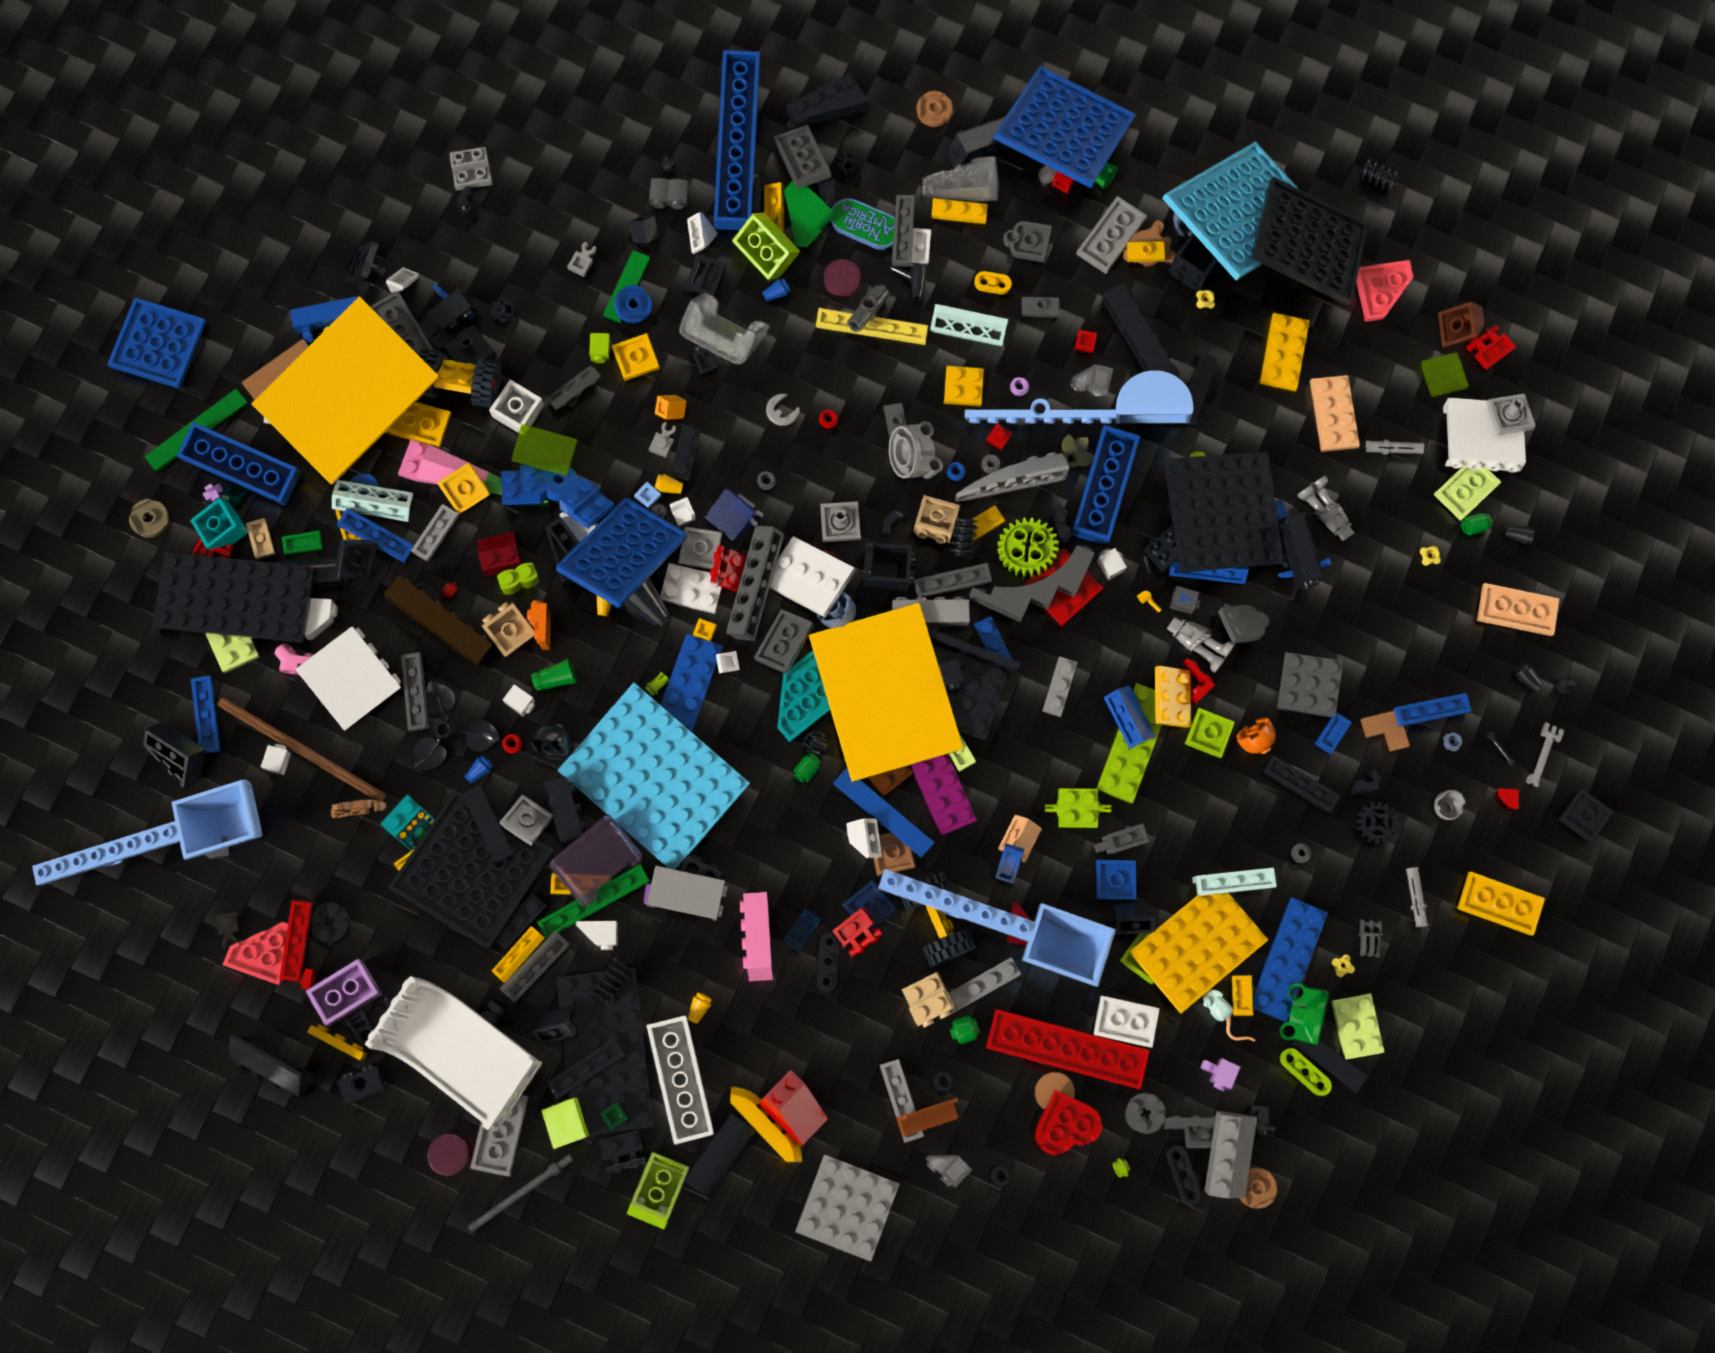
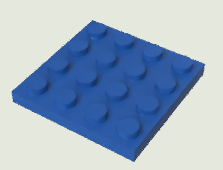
[107,298,207,389]

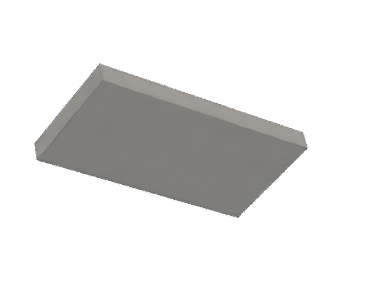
[1076,196,1147,274]
[470,1095,529,1177]

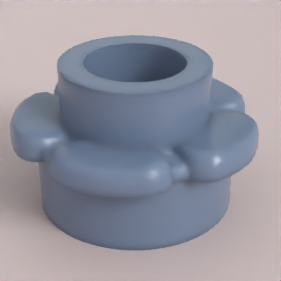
[1443,732,1462,751]

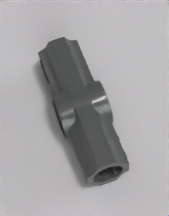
[847,285,890,332]

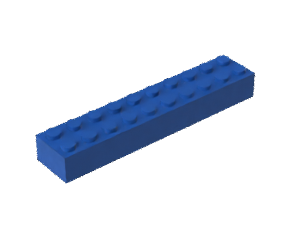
[714,50,760,230]

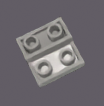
[450,147,492,191]

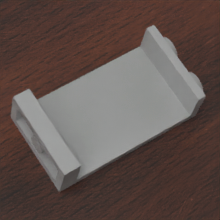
[647,866,728,921]

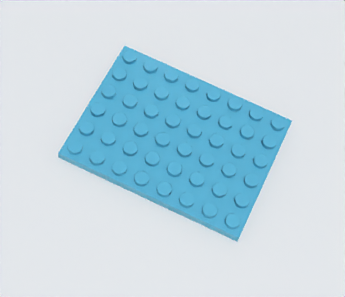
[1162,142,1297,280]
[557,683,751,870]

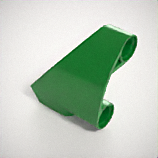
[784,180,835,247]

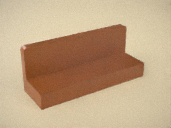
[897,1098,959,1137]

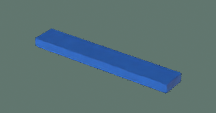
[833,769,934,858]

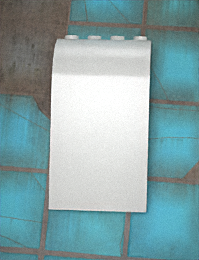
[365,976,542,1131]

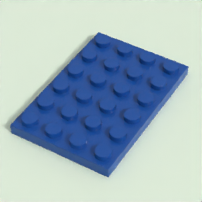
[556,497,687,608]

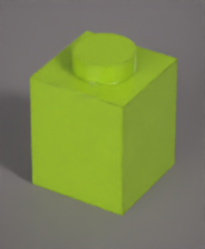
[589,333,611,363]

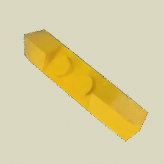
[731,1087,802,1162]

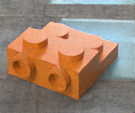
[527,600,551,650]

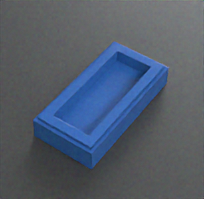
[1315,712,1352,754]
[995,843,1024,884]

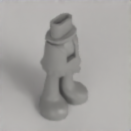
[1297,475,1354,541]
[1167,617,1235,673]

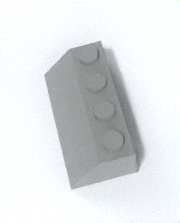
[1205,1111,1257,1198]

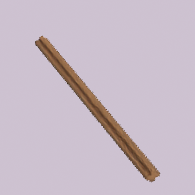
[218,697,386,801]

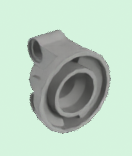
[889,421,943,479]

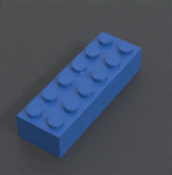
[177,422,302,506]
[1071,425,1140,546]

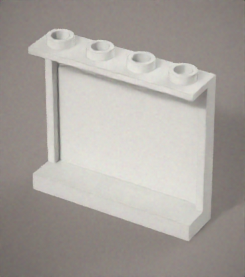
[1443,398,1526,472]
[295,627,401,731]

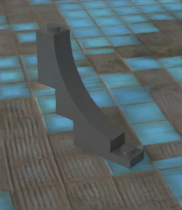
[969,545,1095,622]

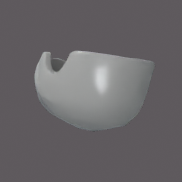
[1434,790,1466,820]

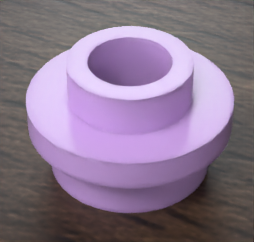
[1010,377,1029,396]

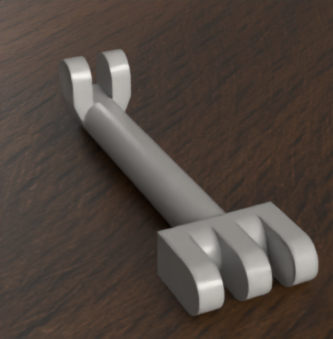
[1526,722,1564,787]

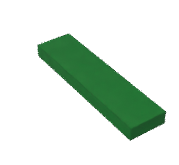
[603,250,650,323]

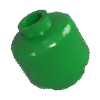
[950,1015,980,1044]

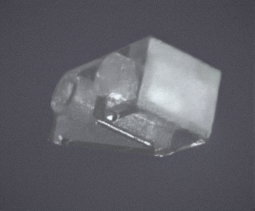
[1070,364,1113,396]
[925,1155,972,1187]

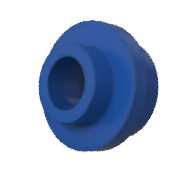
[947,462,965,481]

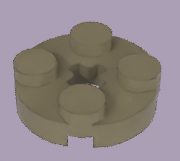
[129,499,170,538]

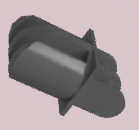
[1358,919,1383,957]

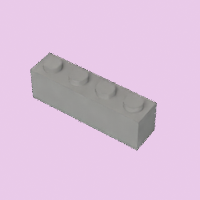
[892,597,970,627]

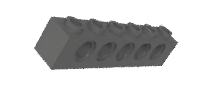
[726,526,784,641]

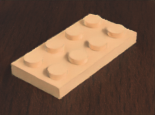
[1310,375,1360,452]
[1477,583,1559,636]

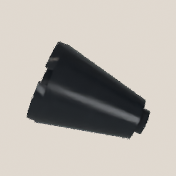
[624,577,669,627]

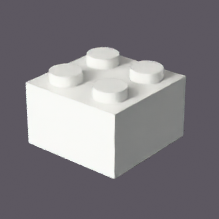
[489,380,544,436]

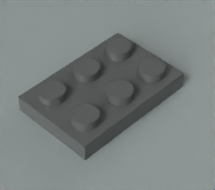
[754,609,815,674]

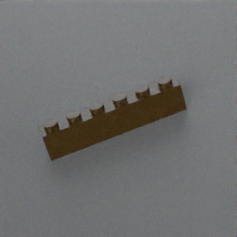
[384,576,493,666]

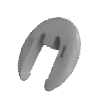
[766,394,800,426]

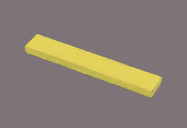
[816,308,928,345]

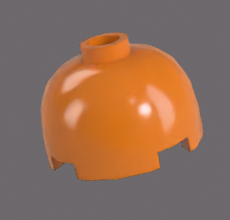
[1236,718,1276,754]

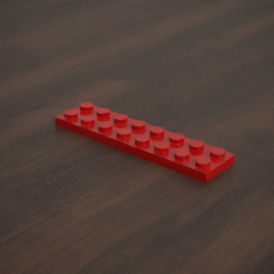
[986,1009,1150,1090]

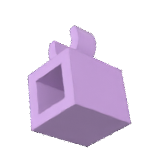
[1200,1059,1240,1091]

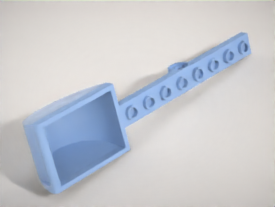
[965,371,1193,423]
[32,780,263,885]
[878,869,1116,987]

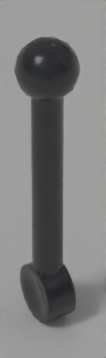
[1486,732,1515,766]

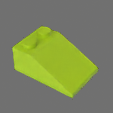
[627,1152,689,1229]

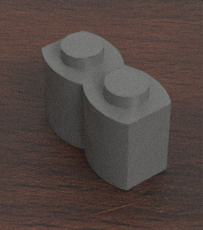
[649,178,689,209]

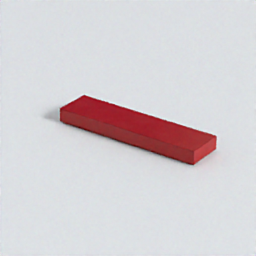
[279,900,313,982]

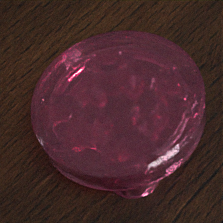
[824,259,861,296]
[428,1134,470,1175]

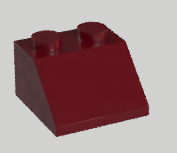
[477,532,522,577]

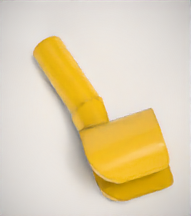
[1137,591,1162,612]

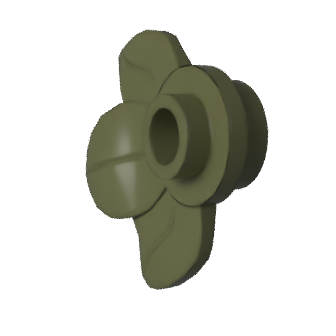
[1061,435,1094,468]

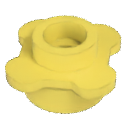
[1196,290,1215,309]
[1420,546,1441,566]
[1332,955,1355,977]

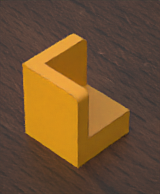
[655,395,687,420]

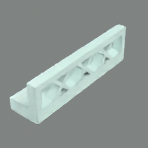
[930,304,1008,346]
[332,480,413,522]
[1192,868,1276,896]

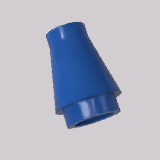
[762,278,790,302]
[465,755,493,784]

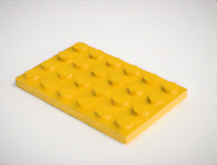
[1129,893,1268,1014]

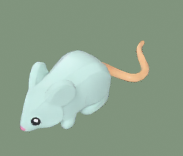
[1202,989,1255,1041]

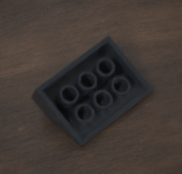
[230,1034,316,1098]

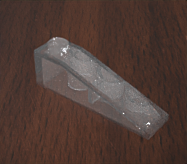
[921,156,999,201]

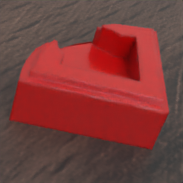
[1497,788,1519,810]

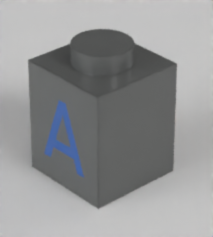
[1170,586,1201,614]

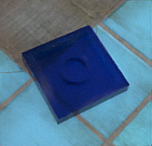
[704,488,757,541]

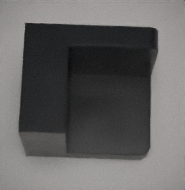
[629,216,659,243]

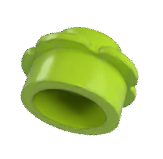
[1113,1158,1130,1178]

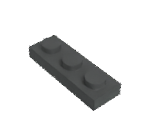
[546,366,601,410]

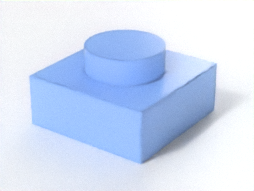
[634,482,661,509]

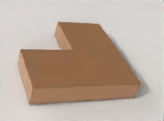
[1361,711,1410,752]

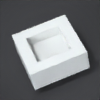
[716,651,740,673]

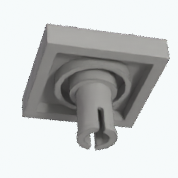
[1487,394,1536,435]
[820,501,861,542]

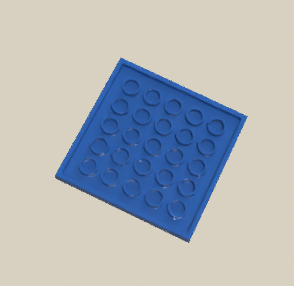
[993,66,1136,188]

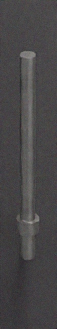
[468,1154,573,1232]

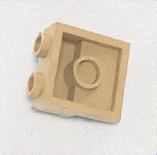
[913,495,960,544]
[481,602,534,657]
[902,972,955,1027]

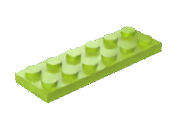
[1096,683,1162,803]

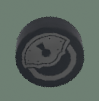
[649,503,668,520]

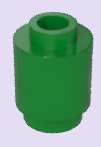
[1461,513,1492,535]
[794,753,821,782]

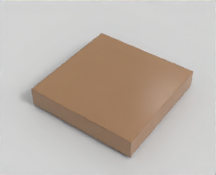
[873,833,915,876]

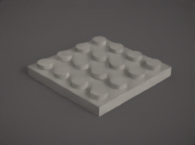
[795,1155,899,1261]

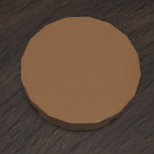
[917,91,953,127]
[1035,1072,1075,1109]
[1240,1168,1277,1209]

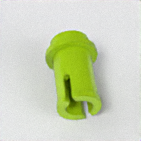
[645,672,669,696]

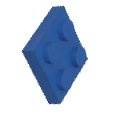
[1096,860,1136,900]

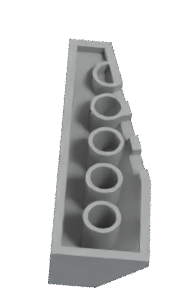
[955,453,1069,503]

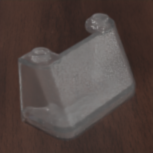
[679,292,770,364]

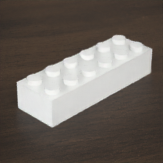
[647,1015,714,1144]

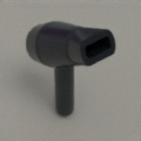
[890,263,927,301]

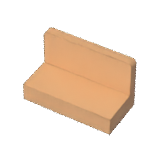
[998,815,1041,862]

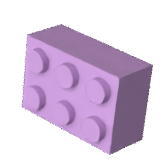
[306,959,382,1027]

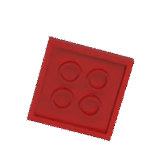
[1023,547,1103,627]

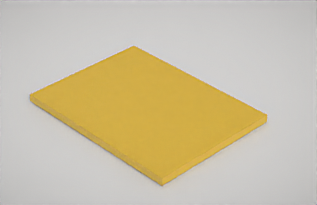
[251,296,440,485]
[809,603,963,782]

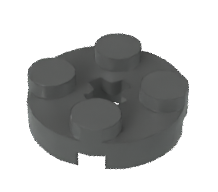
[1125,1093,1166,1134]

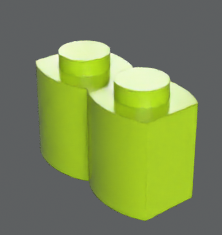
[497,563,540,595]

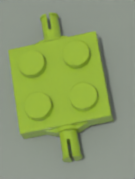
[1045,788,1111,828]

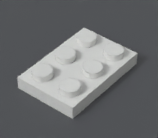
[660,563,722,614]
[1093,996,1159,1048]

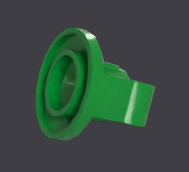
[1280,982,1329,1046]

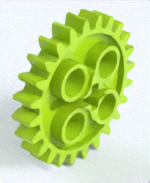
[997,517,1059,577]

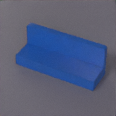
[1104,686,1155,749]

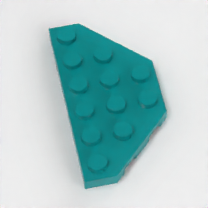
[778,651,830,743]

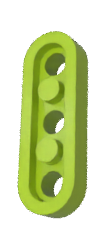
[1280,1048,1332,1096]

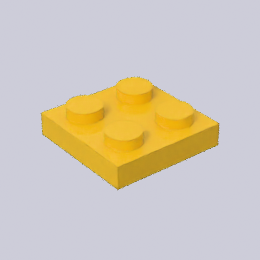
[612,333,660,381]
[944,366,984,406]
[437,462,491,514]

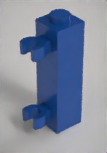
[290,296,357,343]

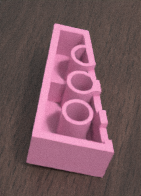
[740,892,773,981]

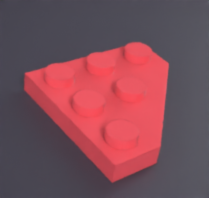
[1357,260,1413,322]
[223,922,288,985]

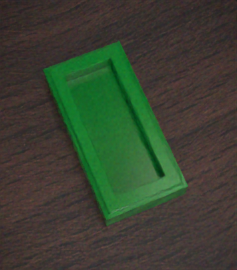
[282,530,324,556]

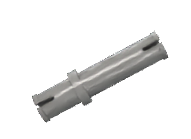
[1366,440,1424,455]
[1406,867,1428,927]

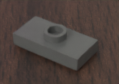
[1022,297,1059,317]
[883,403,906,438]

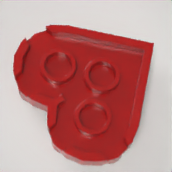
[1035,1089,1102,1155]

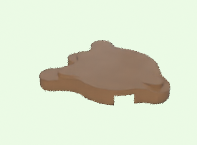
[1123,221,1176,266]
[331,800,387,818]

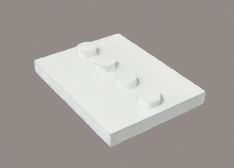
[769,536,856,617]

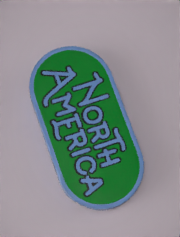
[831,199,895,250]

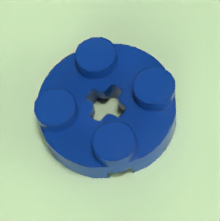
[614,285,652,323]

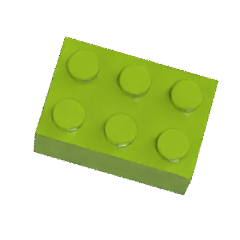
[732,212,800,280]

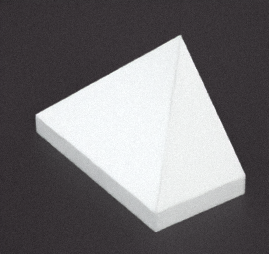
[687,212,718,254]
[386,267,420,293]

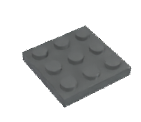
[1277,652,1343,718]

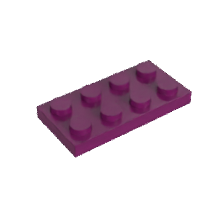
[910,754,977,836]

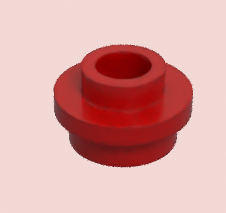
[819,410,838,428]
[441,582,458,600]
[502,734,522,754]

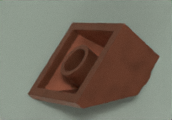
[1438,302,1484,348]

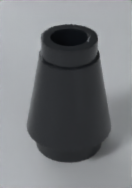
[1505,526,1535,545]
[1515,663,1544,692]

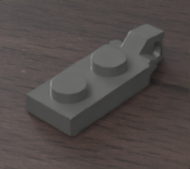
[1094,824,1150,855]

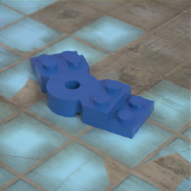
[501,465,614,529]

